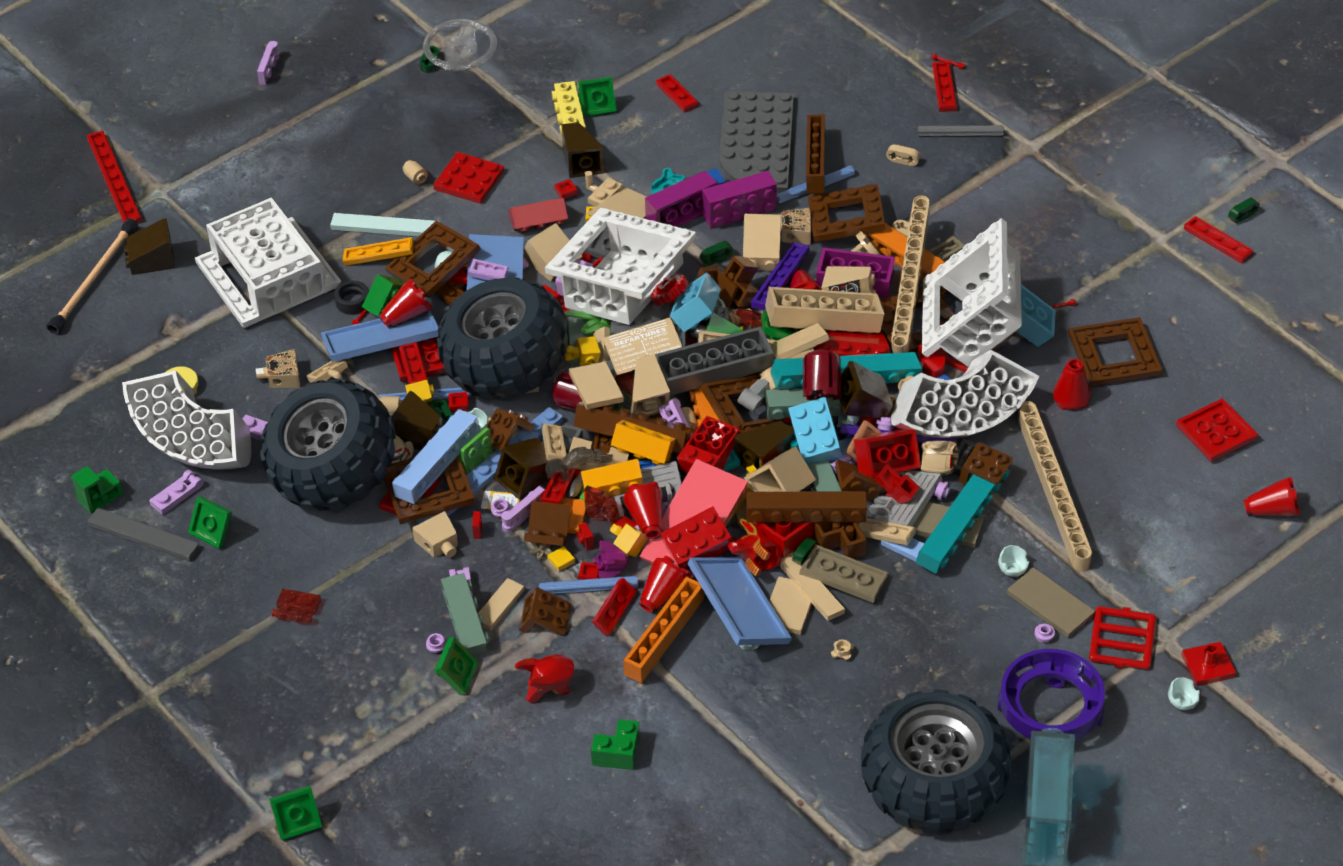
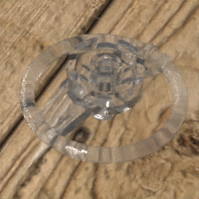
[423,19,497,72]

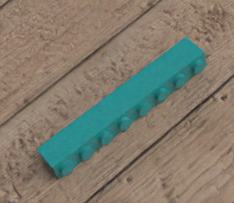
[770,352,922,389]
[915,469,1010,574]

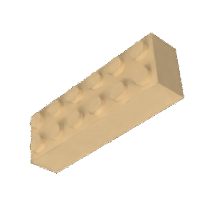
[765,287,884,333]

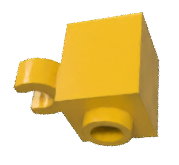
[564,336,601,367]
[405,380,435,403]
[610,524,649,557]

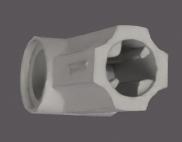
[737,379,770,412]

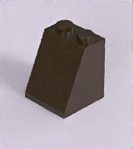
[561,122,604,178]
[124,218,175,275]
[839,361,893,418]
[392,391,443,451]
[734,421,795,469]
[493,438,560,500]

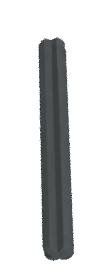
[917,125,1004,136]

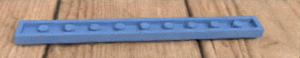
[416,407,563,524]

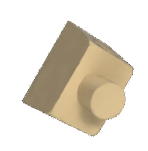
[412,511,458,558]

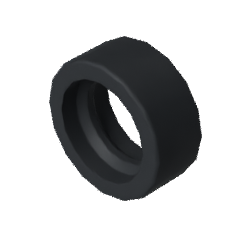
[334,280,369,315]

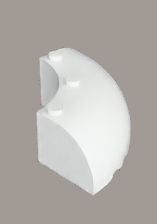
[891,350,1039,438]
[122,370,251,470]

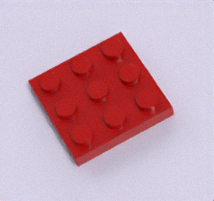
[433,152,504,204]
[391,336,446,382]
[1176,398,1258,462]

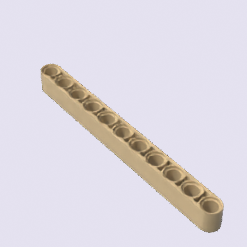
[891,196,930,353]
[1018,401,1092,571]

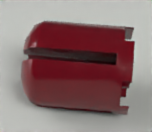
[803,350,841,401]
[552,370,582,411]

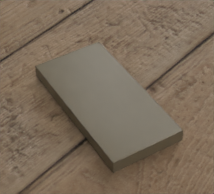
[912,502,984,548]
[799,544,889,603]
[1006,567,1095,638]

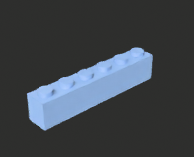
[392,409,480,504]

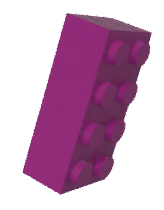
[645,171,717,227]
[702,171,777,229]
[816,247,895,298]

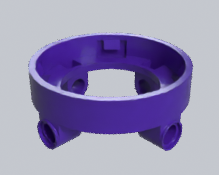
[998,649,1105,756]

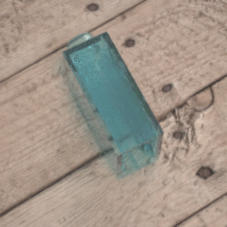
[1021,728,1075,866]

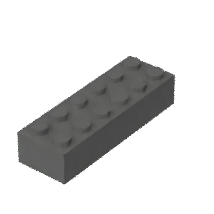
[655,326,774,396]

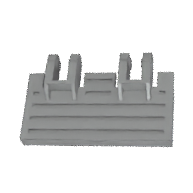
[604,461,681,517]
[869,470,942,527]

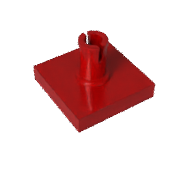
[1181,641,1236,687]

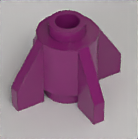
[592,541,628,578]

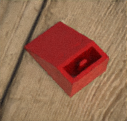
[677,416,740,474]

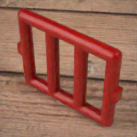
[1089,606,1156,670]

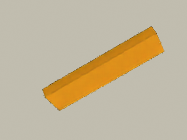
[342,237,414,266]

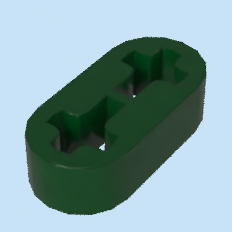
[420,46,440,73]
[1228,197,1260,223]
[700,241,734,266]
[430,399,453,426]
[792,537,817,565]

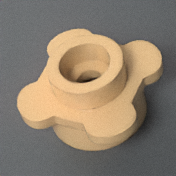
[831,640,854,660]

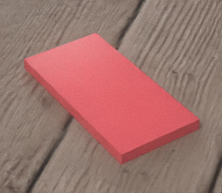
[640,459,749,580]

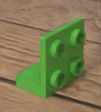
[458,427,493,475]

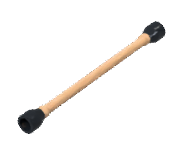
[46,218,138,334]

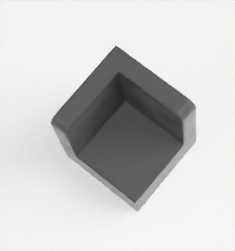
[563,424,583,455]

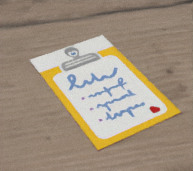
[481,491,520,510]

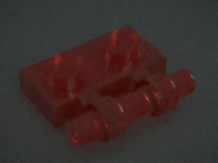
[735,308,769,336]
[584,485,619,526]
[271,588,321,624]

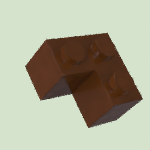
[724,256,759,308]
[814,522,866,559]

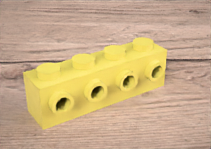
[552,81,585,136]

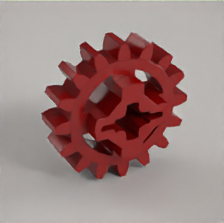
[650,274,688,306]

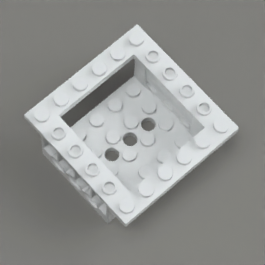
[195,198,341,328]
[545,208,696,325]
[922,218,1022,367]

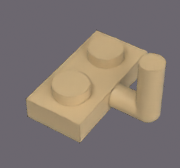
[585,171,623,207]
[307,360,348,383]

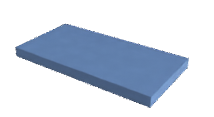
[467,234,524,290]
[321,311,438,362]
[688,557,791,645]

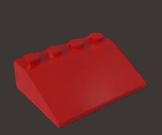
[810,329,890,356]

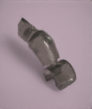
[545,447,613,482]

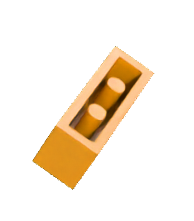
[611,420,676,465]
[581,459,644,501]

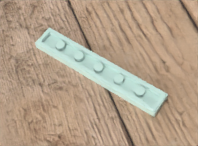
[330,213,439,237]

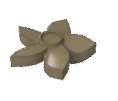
[529,543,552,561]

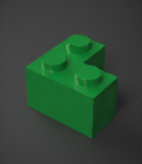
[362,274,405,317]
[71,466,123,514]
[591,719,640,770]

